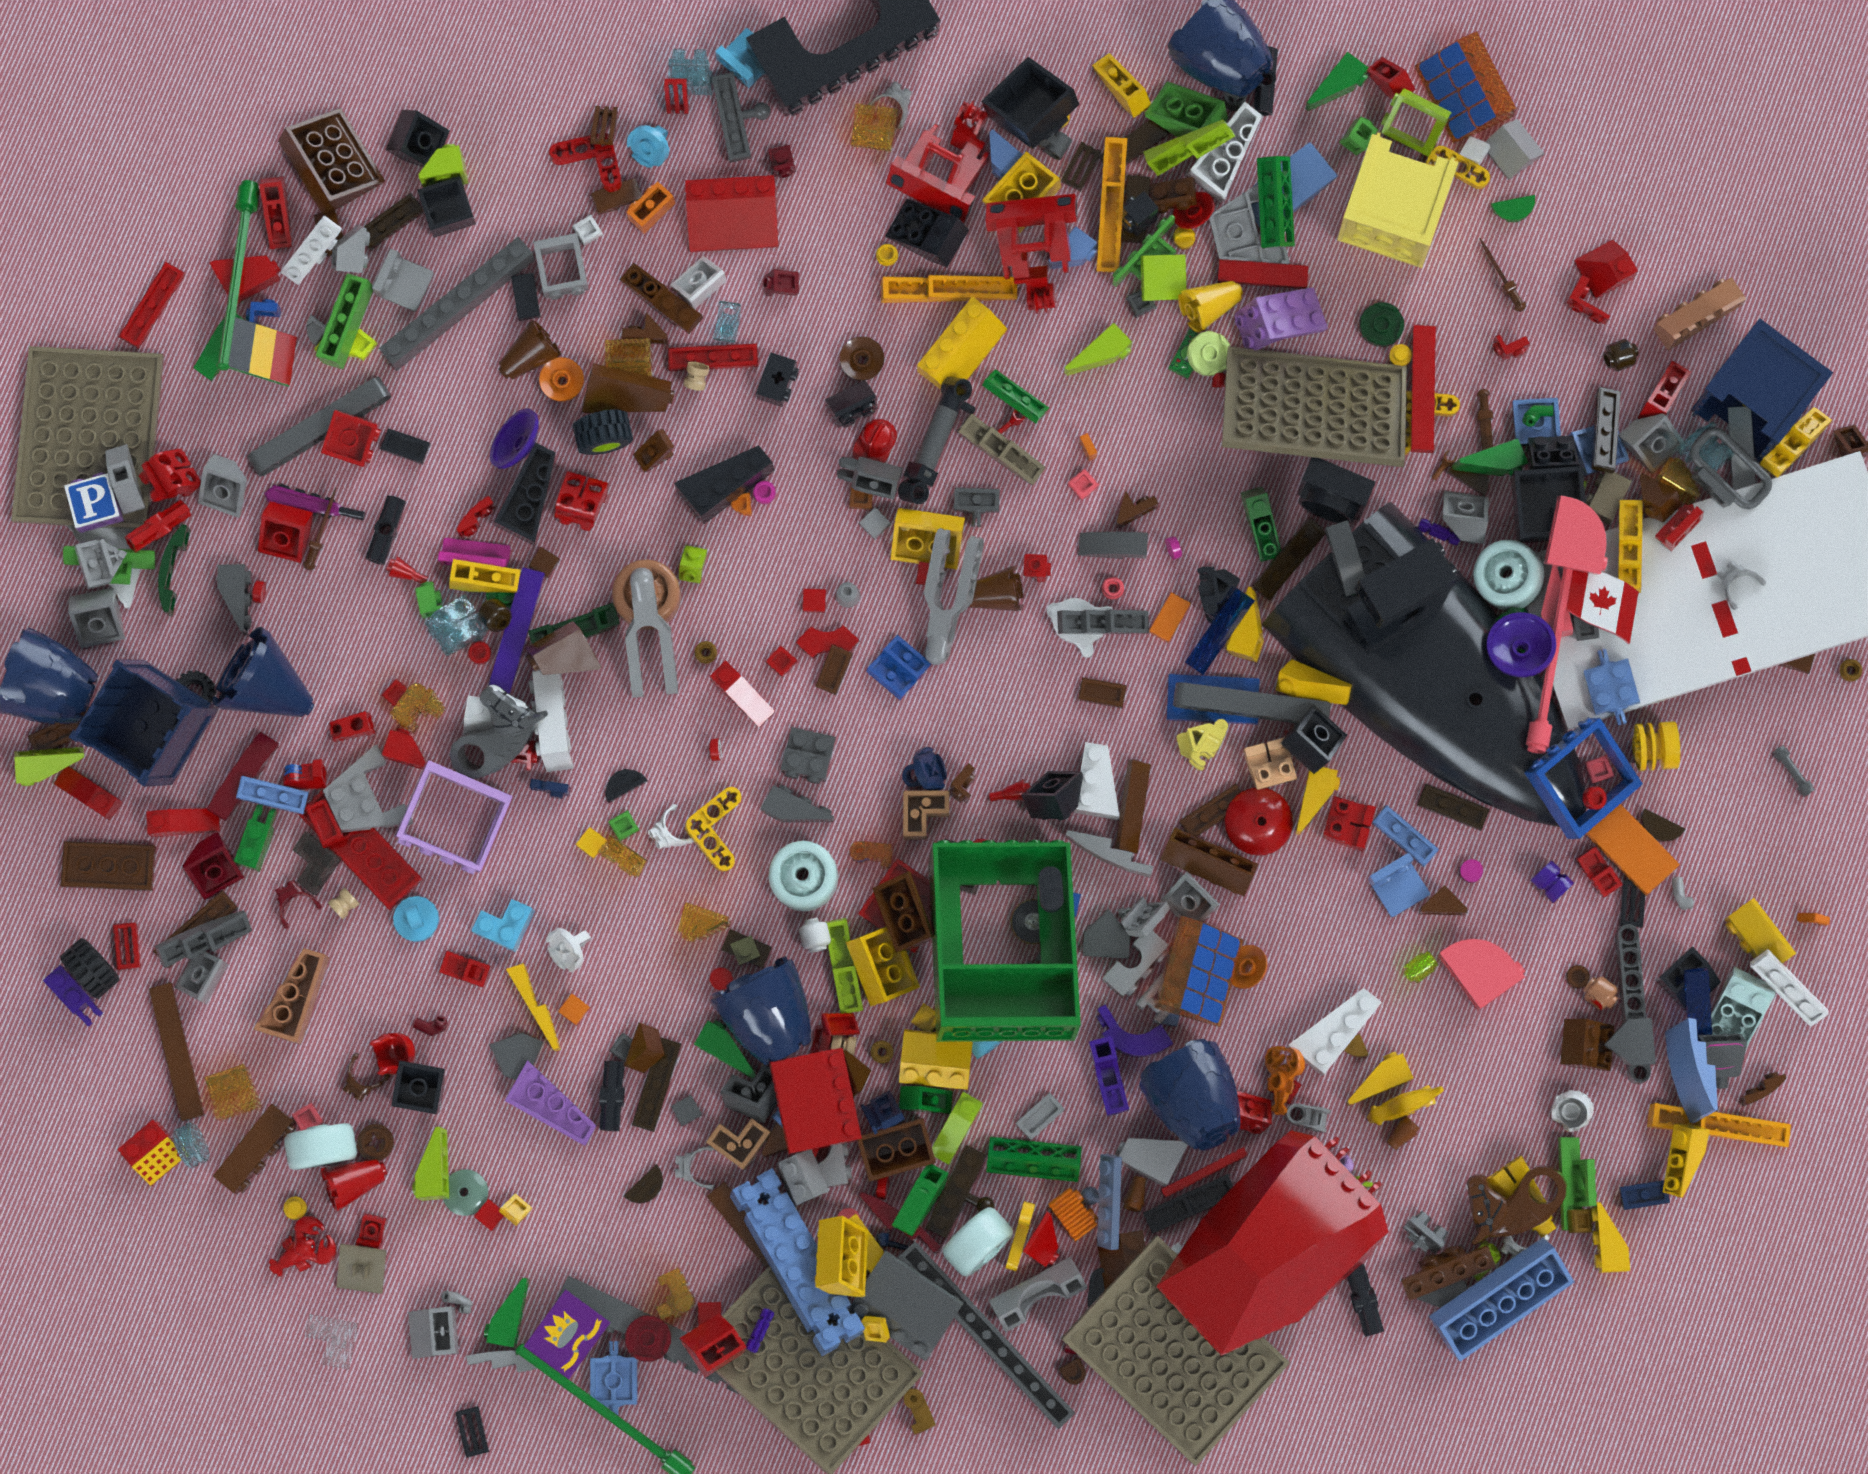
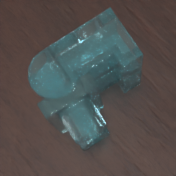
[668,49,713,95]
[425,594,488,656]

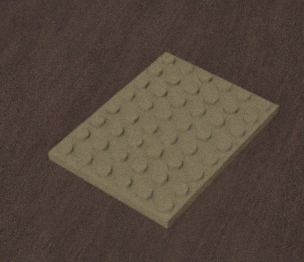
[11,346,164,530]
[1221,346,1407,467]
[1061,1235,1290,1466]
[715,1266,924,1474]

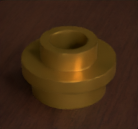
[694,641,717,664]
[1839,659,1862,682]
[871,1040,894,1064]

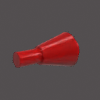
[386,556,428,584]
[989,779,1031,802]

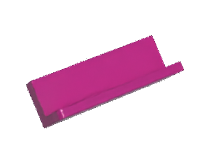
[438,538,511,568]

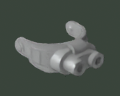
[867,81,913,130]
[1717,560,1766,610]
[675,1146,715,1189]

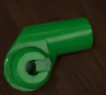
[1522,405,1553,427]

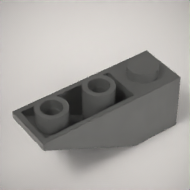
[217,564,252,635]
[761,785,835,823]

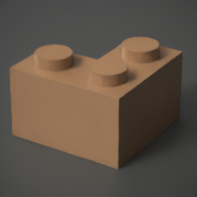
[903,791,949,840]
[706,1118,772,1170]

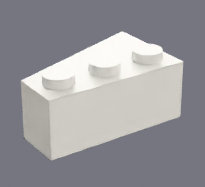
[1074,742,1119,820]

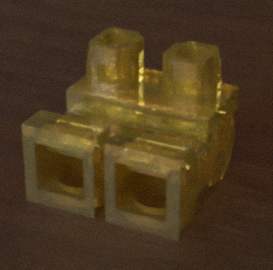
[851,104,898,152]
[390,683,446,734]
[204,1064,262,1121]
[656,1268,695,1320]

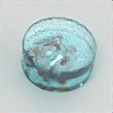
[172,1122,210,1169]

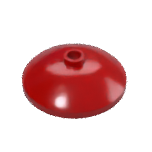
[1224,787,1293,856]

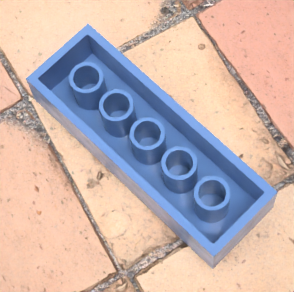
[1429,1237,1575,1362]

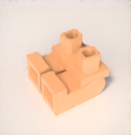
[1243,737,1297,790]

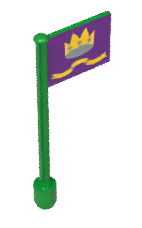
[515,1289,696,1474]

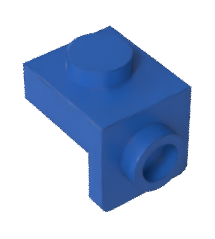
[246,299,281,324]

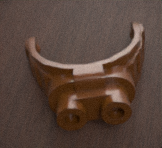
[343,1053,391,1102]

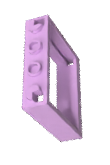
[394,760,513,875]

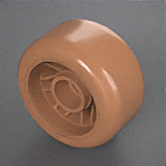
[612,559,681,630]

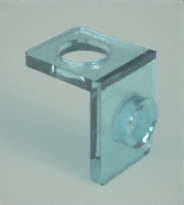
[713,301,741,343]

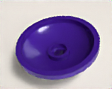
[490,408,539,469]
[1487,612,1556,677]

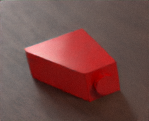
[209,255,281,304]

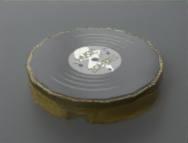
[1011,899,1040,945]

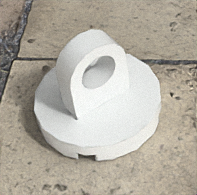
[546,928,591,972]

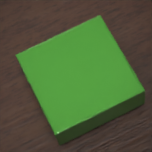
[608,810,640,842]

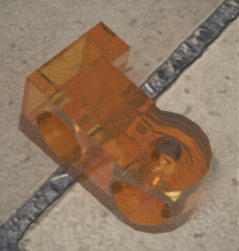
[849,841,893,869]

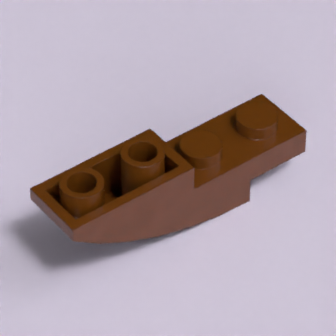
[619,263,703,334]

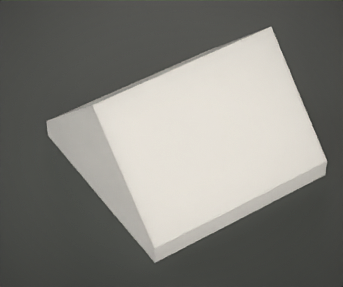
[670,256,726,309]

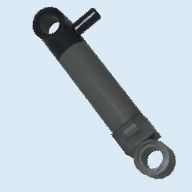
[898,377,976,504]

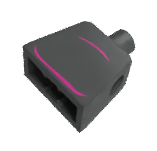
[1698,1034,1747,1089]

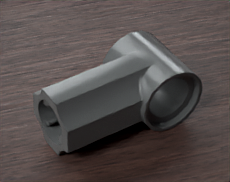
[1038,131,1072,160]

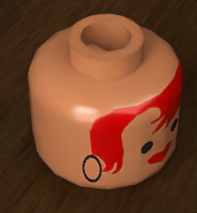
[1583,976,1619,1011]

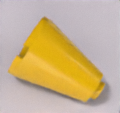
[1178,281,1243,333]

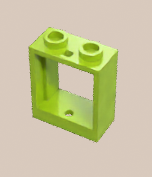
[1381,88,1452,157]

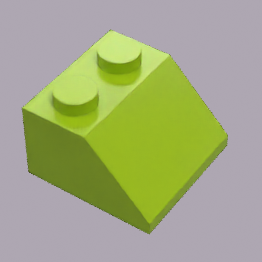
[418,144,469,188]

